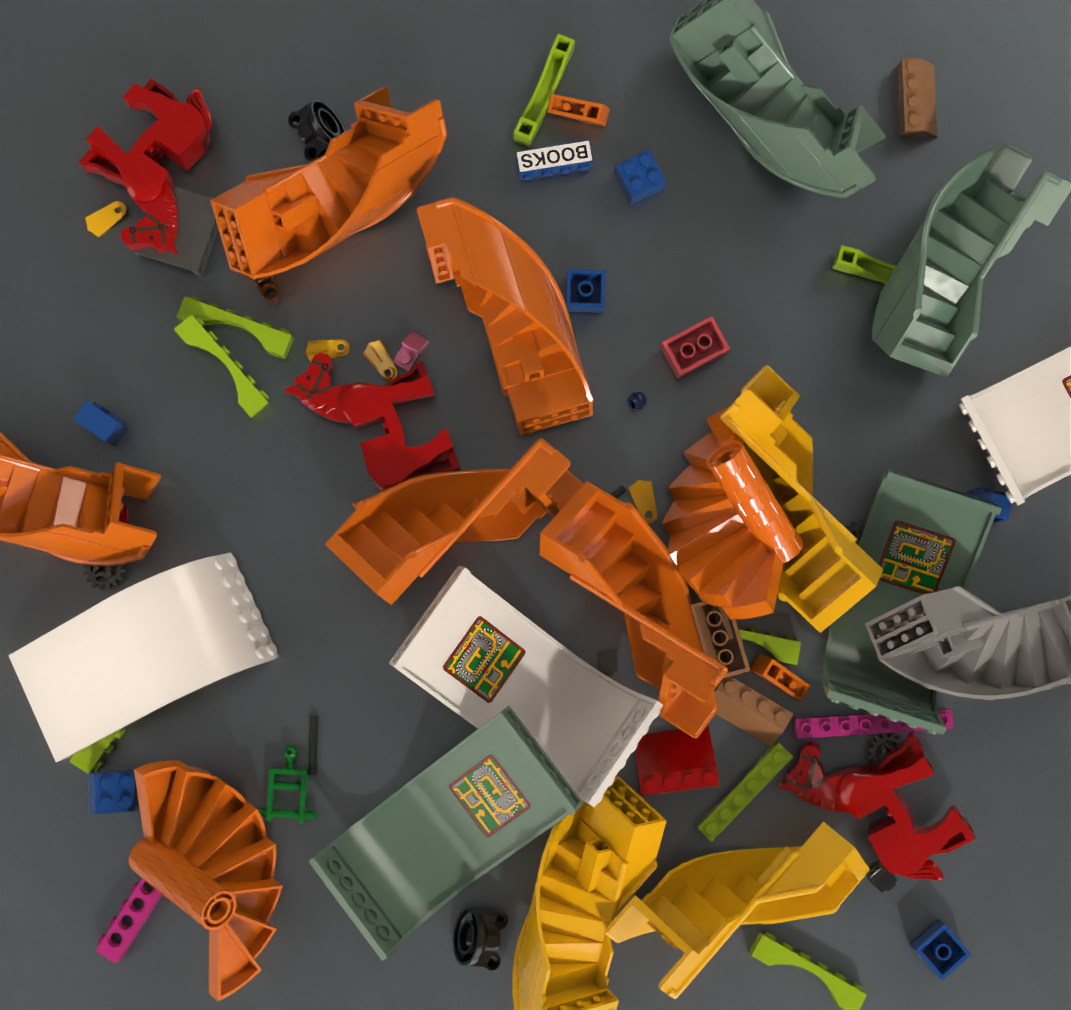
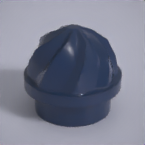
[627,392,647,411]

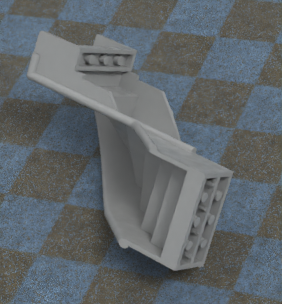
[865,586,1071,700]

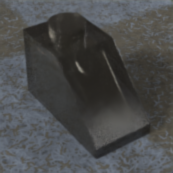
[866,858,897,893]

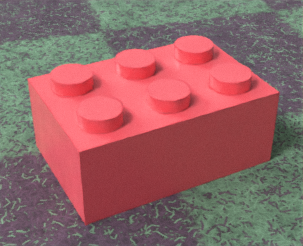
[660,316,730,380]

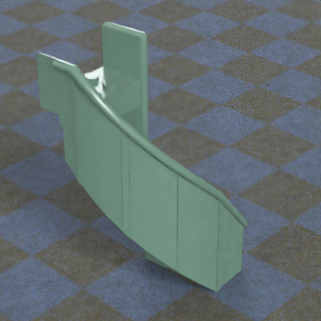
[669,0,886,198]
[871,143,1071,378]

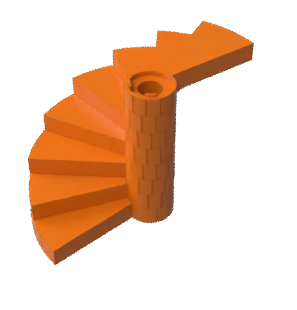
[662,407,803,619]
[129,760,283,1001]

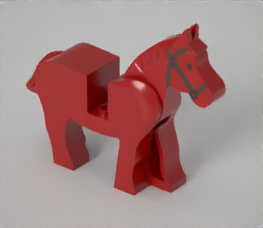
[79,78,212,256]
[284,352,461,491]
[778,730,976,881]

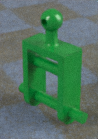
[257,745,316,824]

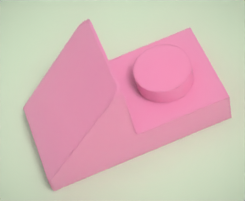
[393,331,429,372]

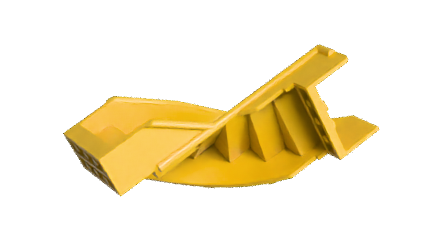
[720,365,883,633]
[512,776,667,1010]
[603,822,870,999]

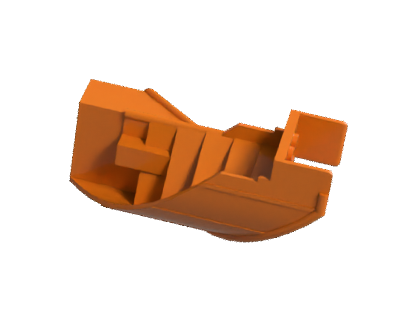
[210,86,447,280]
[417,197,594,436]
[0,432,161,566]
[325,438,584,605]
[539,481,728,738]

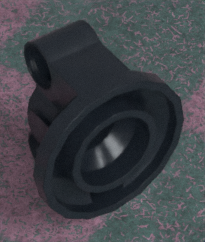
[288,99,345,161]
[453,908,508,971]

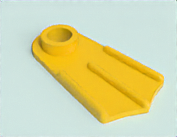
[85,201,127,237]
[305,339,350,362]
[363,340,398,381]
[628,480,658,524]

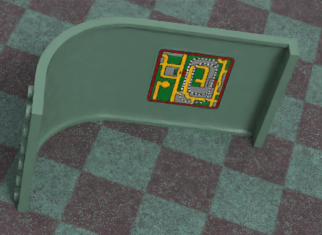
[821,468,1002,735]
[308,706,584,961]

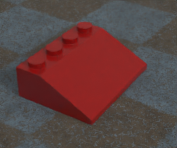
[634,726,719,796]

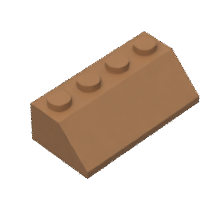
[897,58,937,138]
[690,601,750,678]
[714,676,793,747]

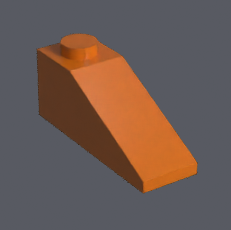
[547,94,610,127]
[750,653,811,702]

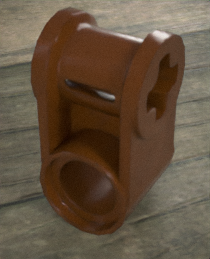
[253,275,281,305]

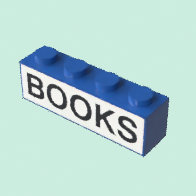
[516,140,593,180]

